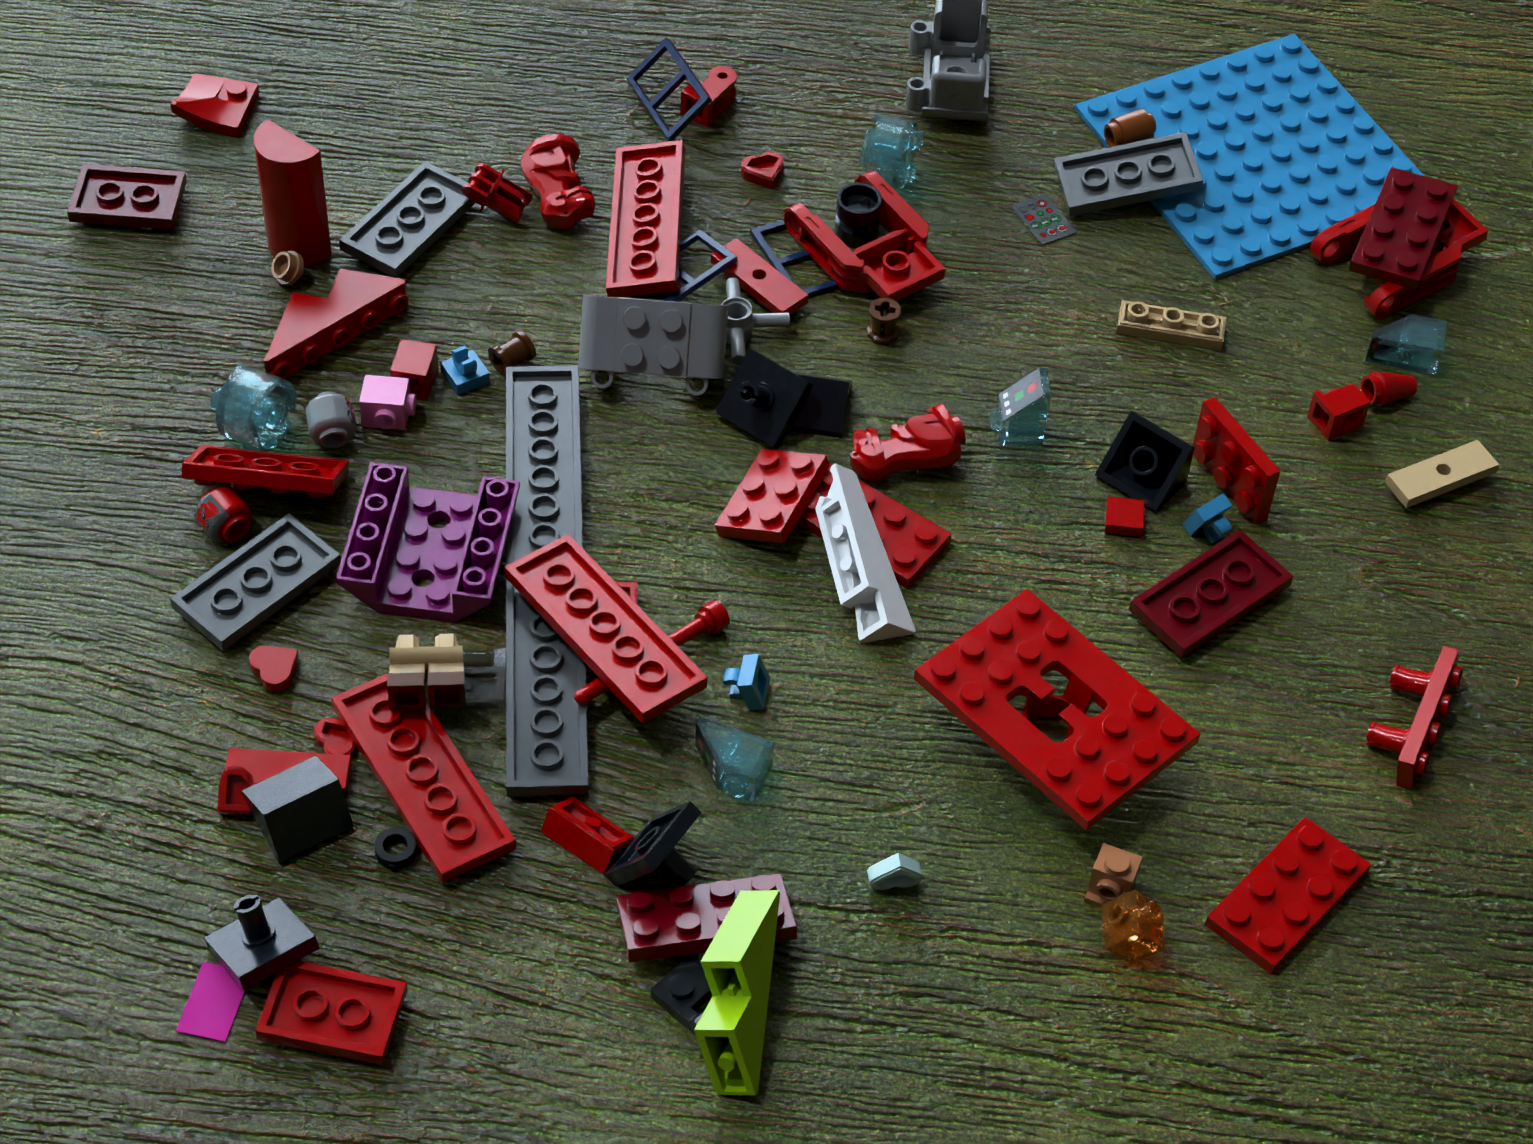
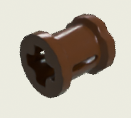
[867,298,901,345]
[488,330,536,376]

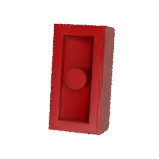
[541,796,634,873]

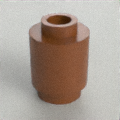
[1104,109,1156,147]

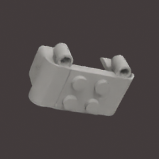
[905,0,991,122]
[578,294,728,395]

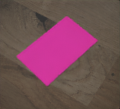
[176,962,246,1042]

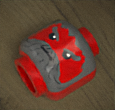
[194,487,252,544]

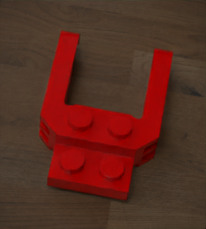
[783,170,946,301]
[1310,199,1488,319]

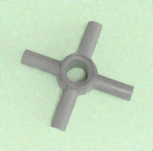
[721,278,790,365]

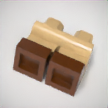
[387,633,466,710]

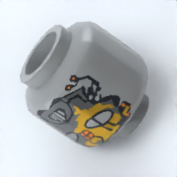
[306,391,357,449]

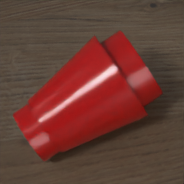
[1360,371,1417,407]

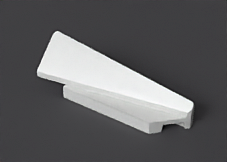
[815,463,916,643]

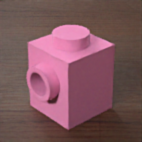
[359,375,416,430]

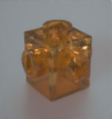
[1101,890,1165,964]

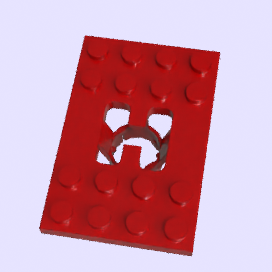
[914,588,1200,831]

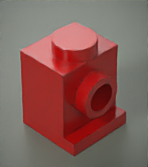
[1307,383,1370,441]

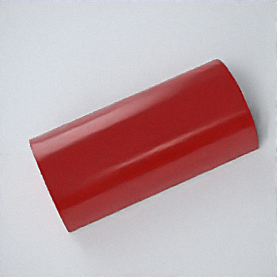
[253,119,332,266]

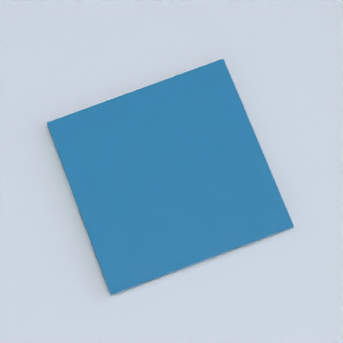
[1074,33,1424,280]

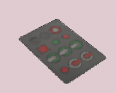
[1011,194,1076,244]

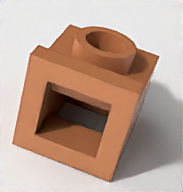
[1084,843,1143,916]

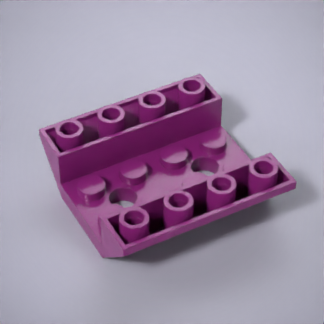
[336,462,520,623]

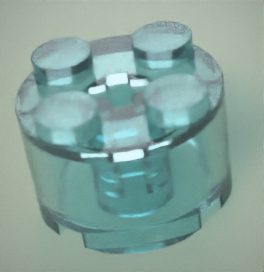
[859,113,924,190]
[211,365,296,450]

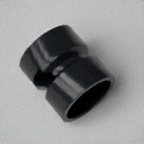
[834,182,882,248]

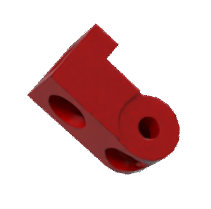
[680,66,737,128]

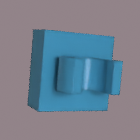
[440,345,490,395]
[1182,493,1232,544]
[723,654,771,710]

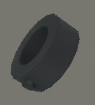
[374,827,416,870]

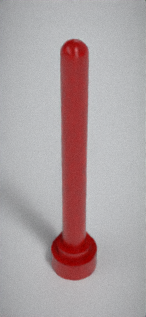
[574,600,730,705]

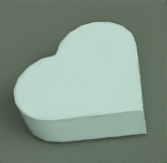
[867,853,923,890]

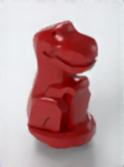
[521,134,595,229]
[850,403,966,481]

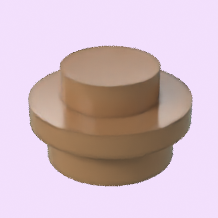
[271,251,304,286]

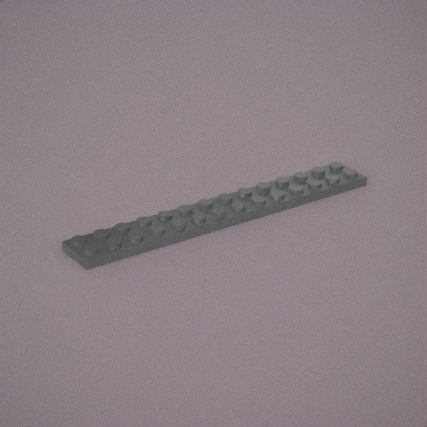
[506,365,588,797]

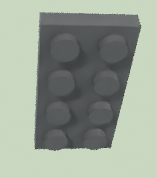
[1054,132,1203,216]
[339,161,475,278]
[170,513,341,651]

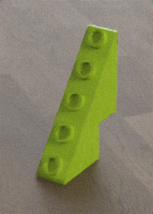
[694,890,780,1096]

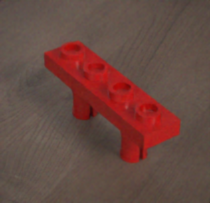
[1366,646,1463,789]

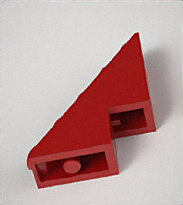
[264,268,409,386]

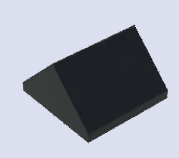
[789,372,852,438]
[1095,411,1195,512]
[241,756,354,864]

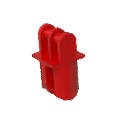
[462,163,533,224]

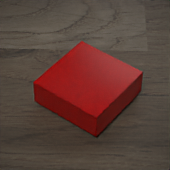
[1104,496,1144,537]

